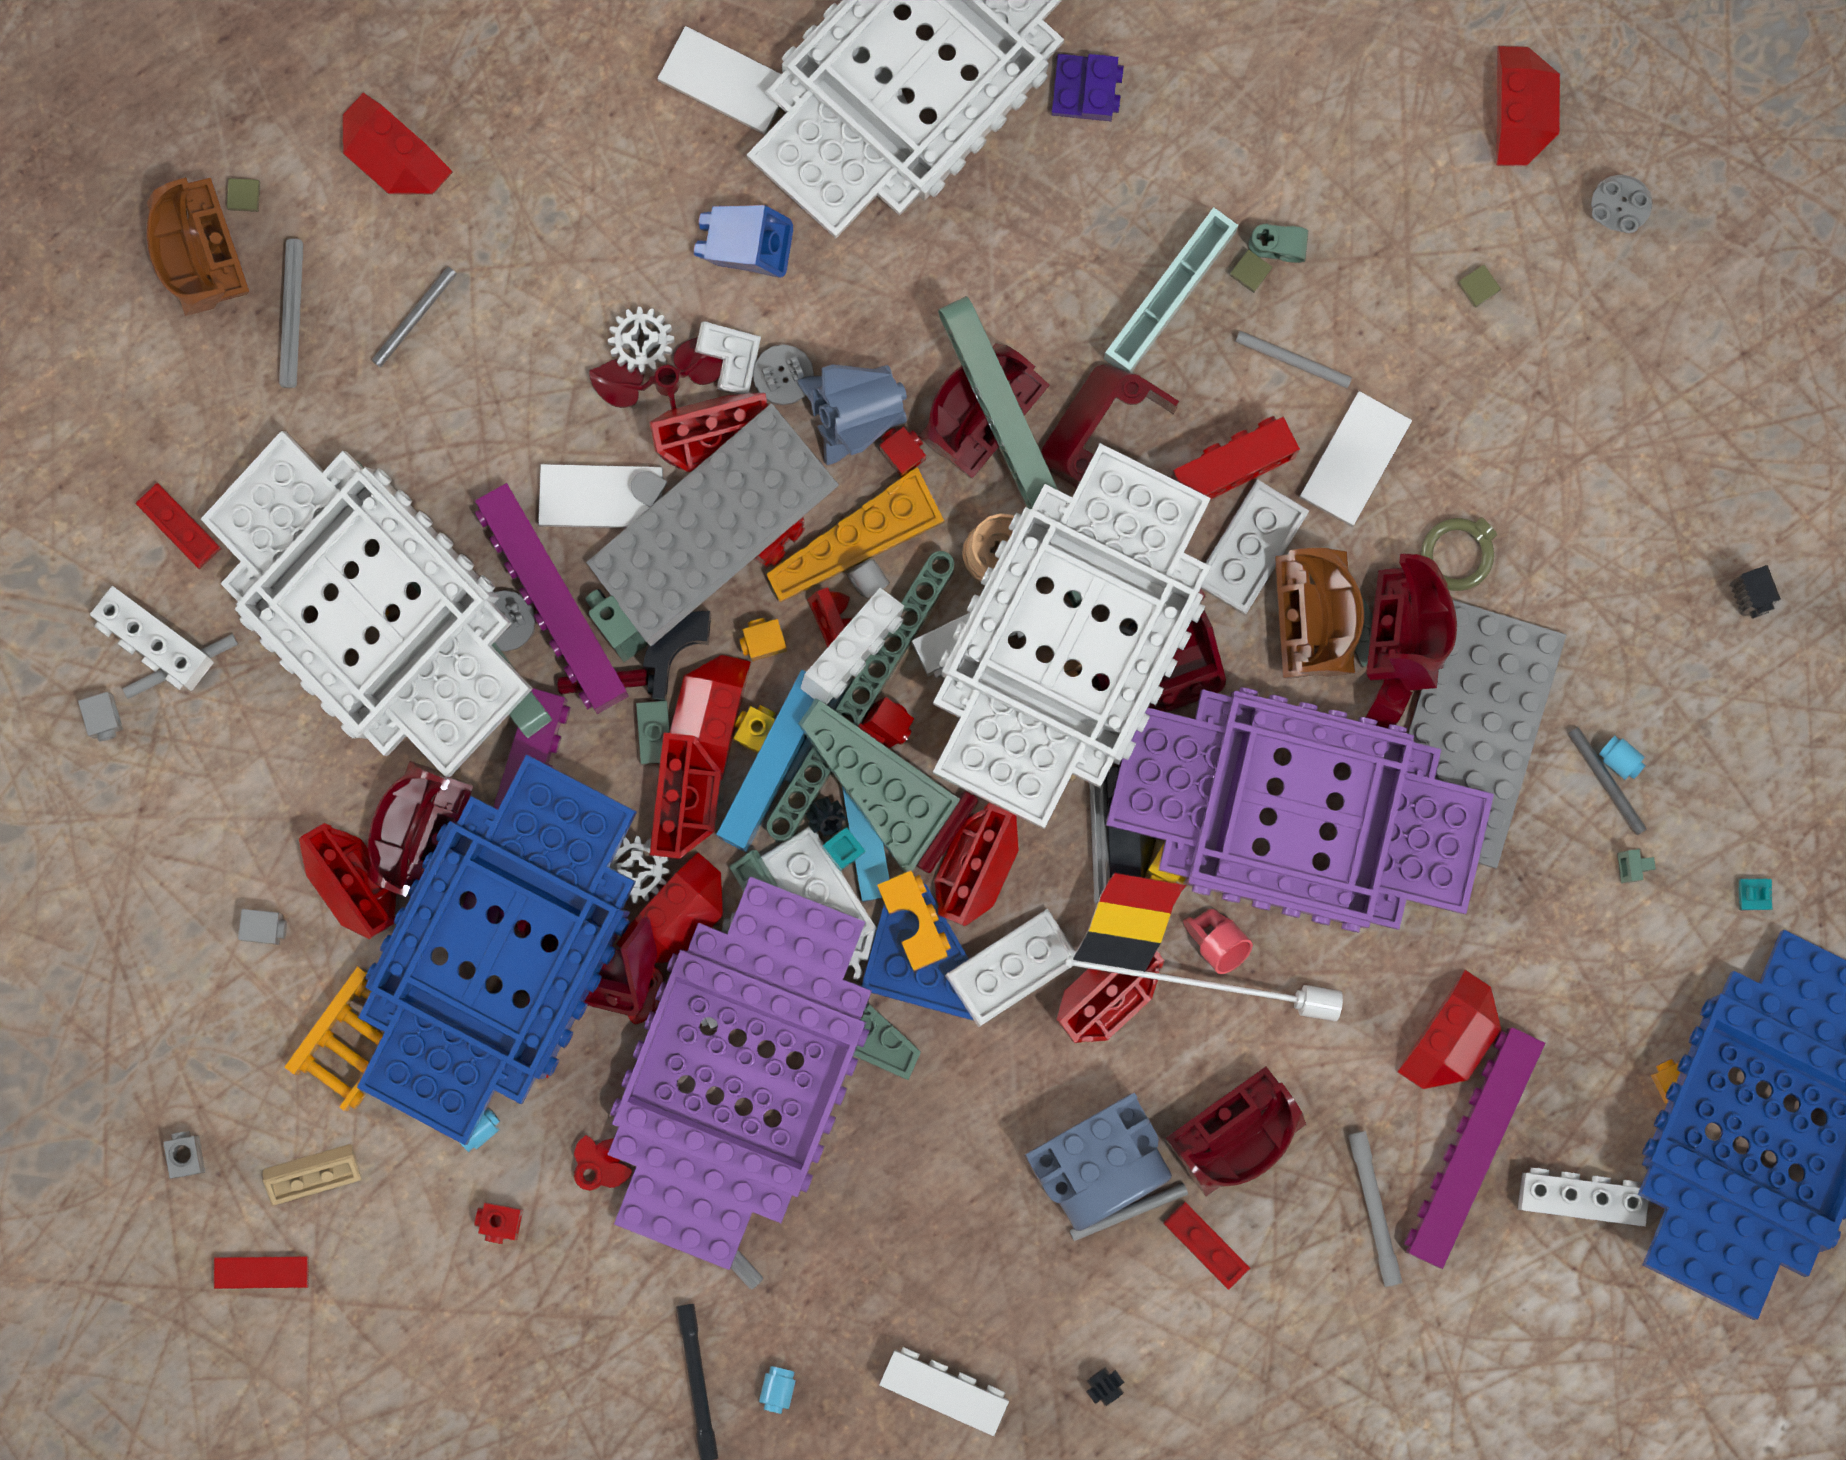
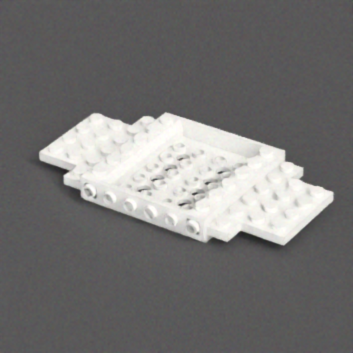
[747,0,1064,239]
[201,431,533,777]
[933,443,1211,829]

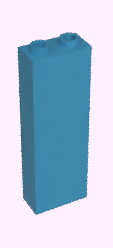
[716,669,815,853]

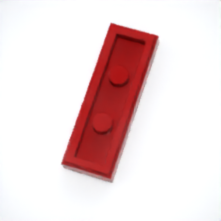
[135,483,222,570]
[1163,1201,1251,1290]
[214,1256,309,1289]

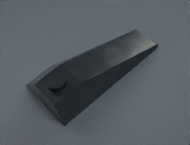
[1106,766,1157,878]

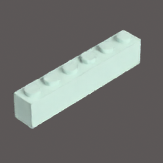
[1104,207,1238,373]

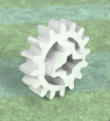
[608,307,674,374]
[609,836,670,904]

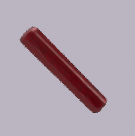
[557,669,648,694]
[916,791,978,874]

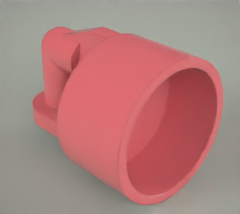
[1183,909,1253,974]

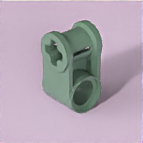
[1248,224,1309,263]

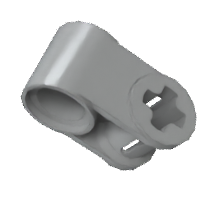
[846,557,890,598]

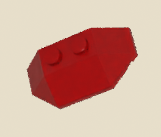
[1496,46,1560,167]
[343,93,453,195]
[649,392,768,472]
[670,655,751,781]
[650,732,721,859]
[934,803,1019,926]
[299,823,396,939]
[616,852,723,963]
[1056,951,1164,1043]
[1397,970,1501,1089]

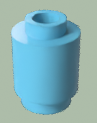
[1599,736,1646,780]
[459,1107,500,1152]
[759,1366,796,1414]

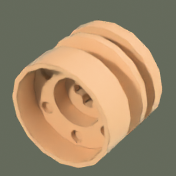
[962,513,1014,582]

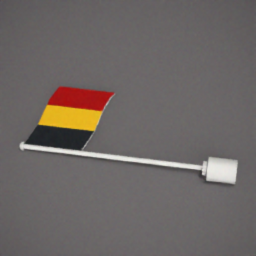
[1065,873,1343,1021]

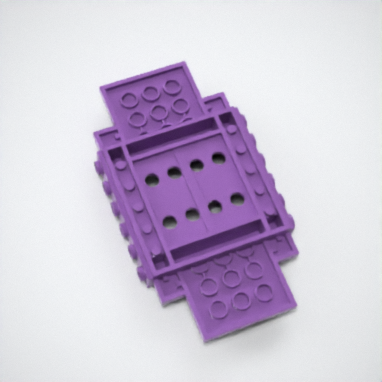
[1105,687,1494,933]
[608,877,872,1270]

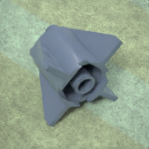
[798,364,907,465]

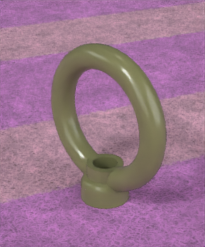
[1421,517,1498,591]

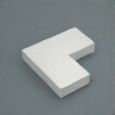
[695,322,761,394]

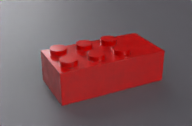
[1171,416,1300,500]

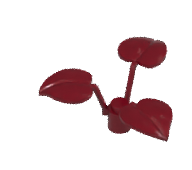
[589,337,723,470]

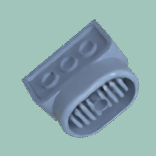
[1025,1093,1172,1231]

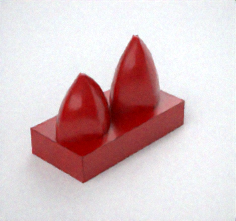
[807,587,853,647]

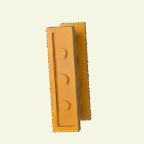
[284,966,384,1111]

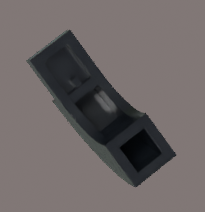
[643,611,712,701]

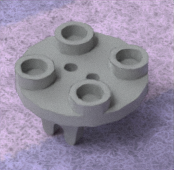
[1591,175,1653,233]
[753,344,814,405]
[494,590,536,652]

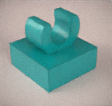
[822,827,865,872]
[1739,879,1773,911]

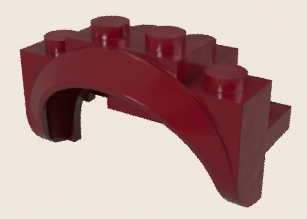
[919,343,1050,479]
[1366,554,1457,691]
[367,761,474,897]
[1165,1066,1306,1196]

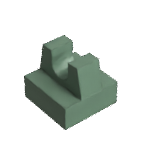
[1617,849,1656,884]

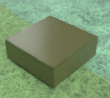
[227,178,260,212]
[1230,249,1273,293]
[1458,265,1501,308]

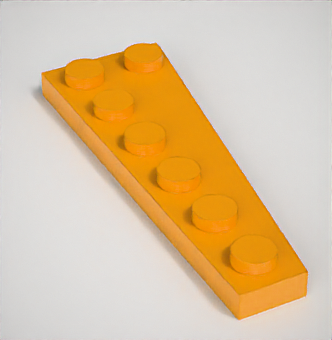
[766,467,944,603]

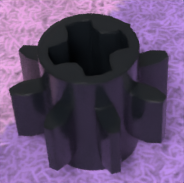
[805,797,846,837]
[1086,1367,1125,1406]

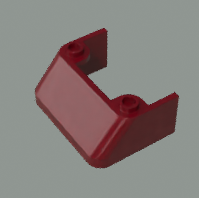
[1041,364,1179,488]
[1094,602,1226,712]
[517,916,657,1016]

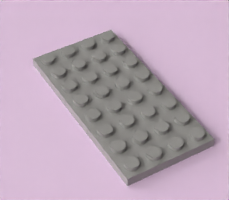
[586,403,839,646]
[1408,600,1566,869]

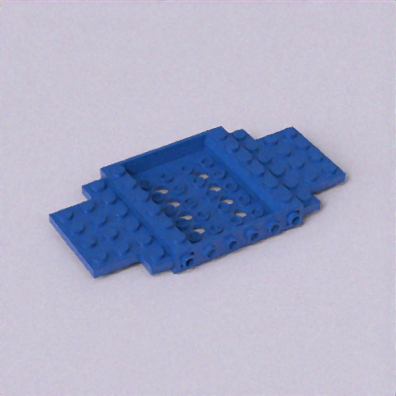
[357,755,637,1145]
[1638,930,1846,1320]

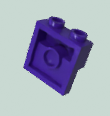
[1052,54,1124,122]

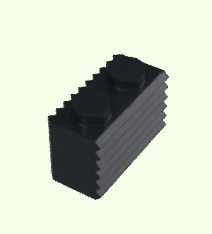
[1729,565,1781,619]

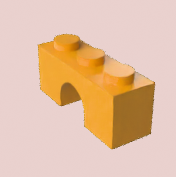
[877,871,951,972]

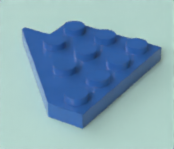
[861,884,974,1021]

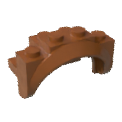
[147,177,249,316]
[1275,548,1364,679]

